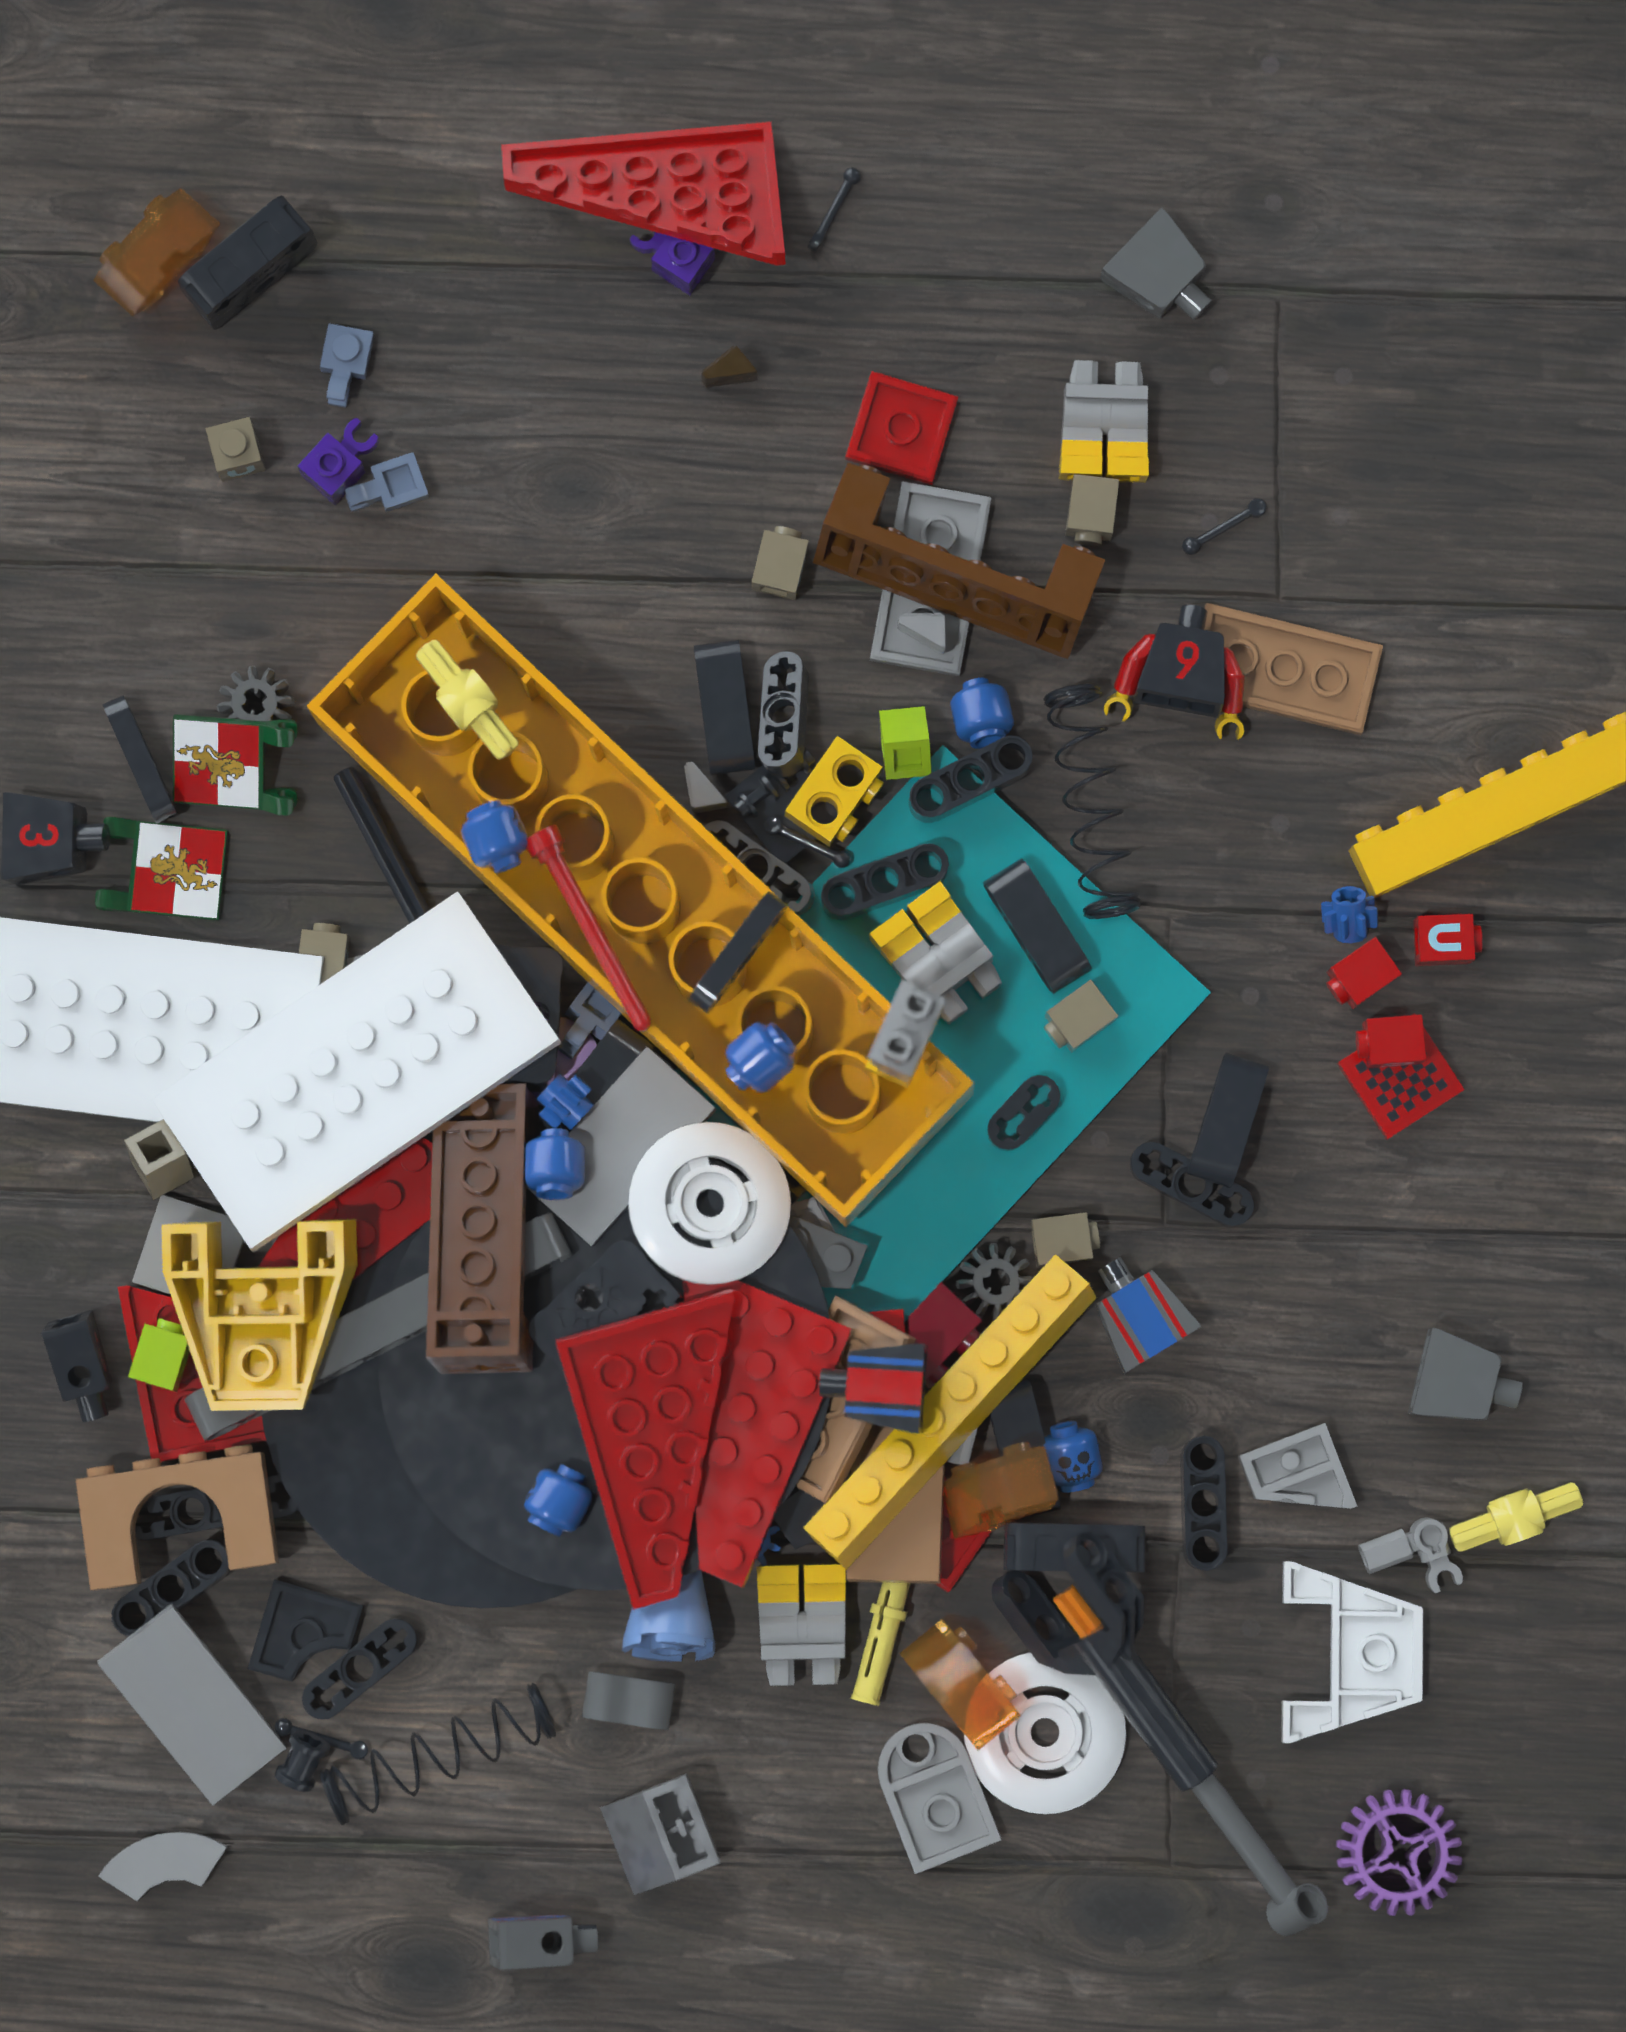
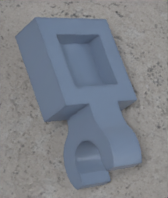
[320,324,374,408]
[345,452,429,512]
[558,982,621,1060]

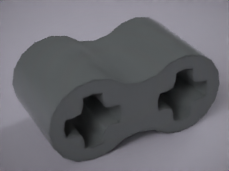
[582,1671,676,1730]

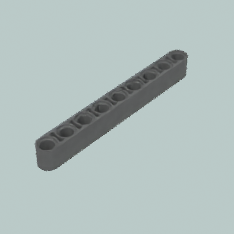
[184,1213,572,1441]

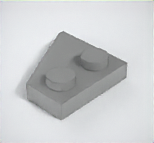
[1238,1423,1357,1509]

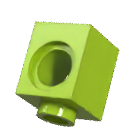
[879,706,931,780]
[128,1318,190,1392]

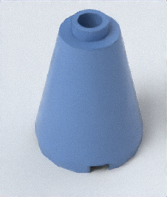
[622,1569,715,1662]

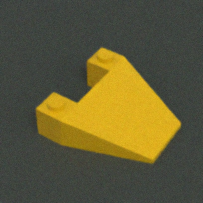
[161,1219,357,1411]

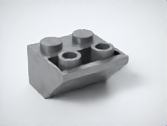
[600,1773,720,1895]

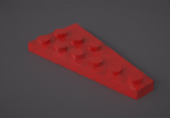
[258,1137,433,1281]

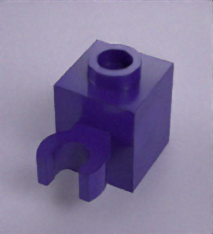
[630,232,715,296]
[297,418,379,506]

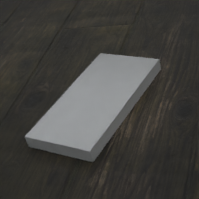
[870,482,991,677]
[526,1047,717,1247]
[98,1604,286,1806]

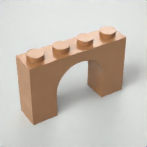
[76,1445,280,1591]

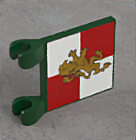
[173,714,298,816]
[95,817,227,921]

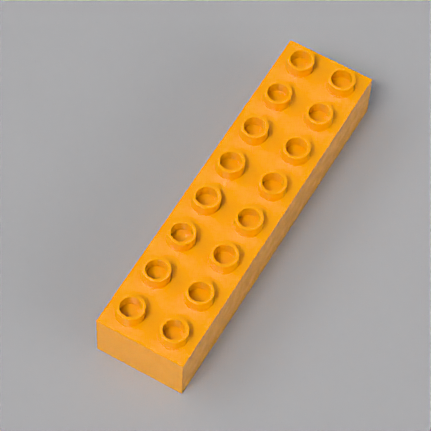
[307,574,974,1227]

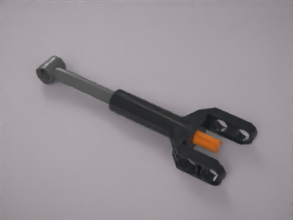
[991,1532,1328,1936]

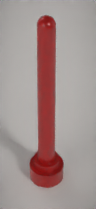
[527,824,651,1031]

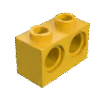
[784,736,884,847]

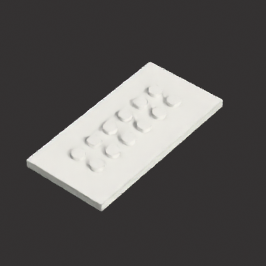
[151,891,561,1252]
[0,917,324,1122]

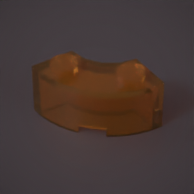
[93,188,220,316]
[944,1442,1058,1539]
[899,1619,1021,1751]

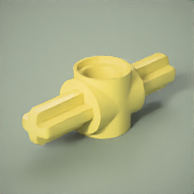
[416,640,518,759]
[1449,1482,1583,1552]

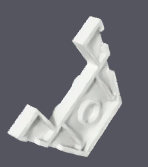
[1281,1561,1423,1743]

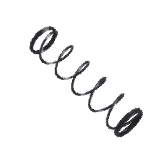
[1043,684,1141,919]
[320,1683,556,1826]

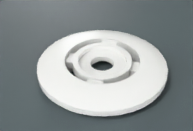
[628,1122,791,1285]
[964,1652,1126,1814]

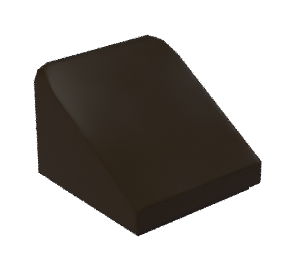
[701,346,757,388]

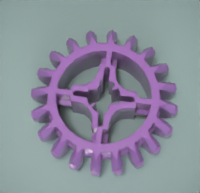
[1336,1789,1462,1916]

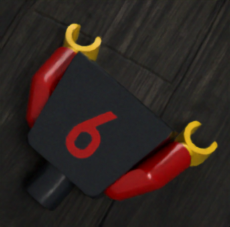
[1104,605,1245,740]

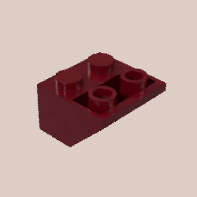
[907,1282,982,1390]

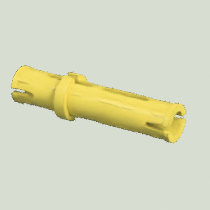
[851,1583,910,1706]

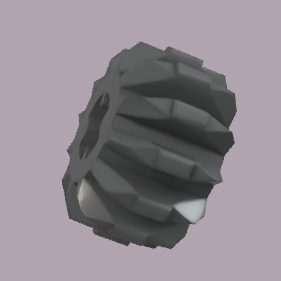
[217,666,296,721]
[956,1243,1034,1320]

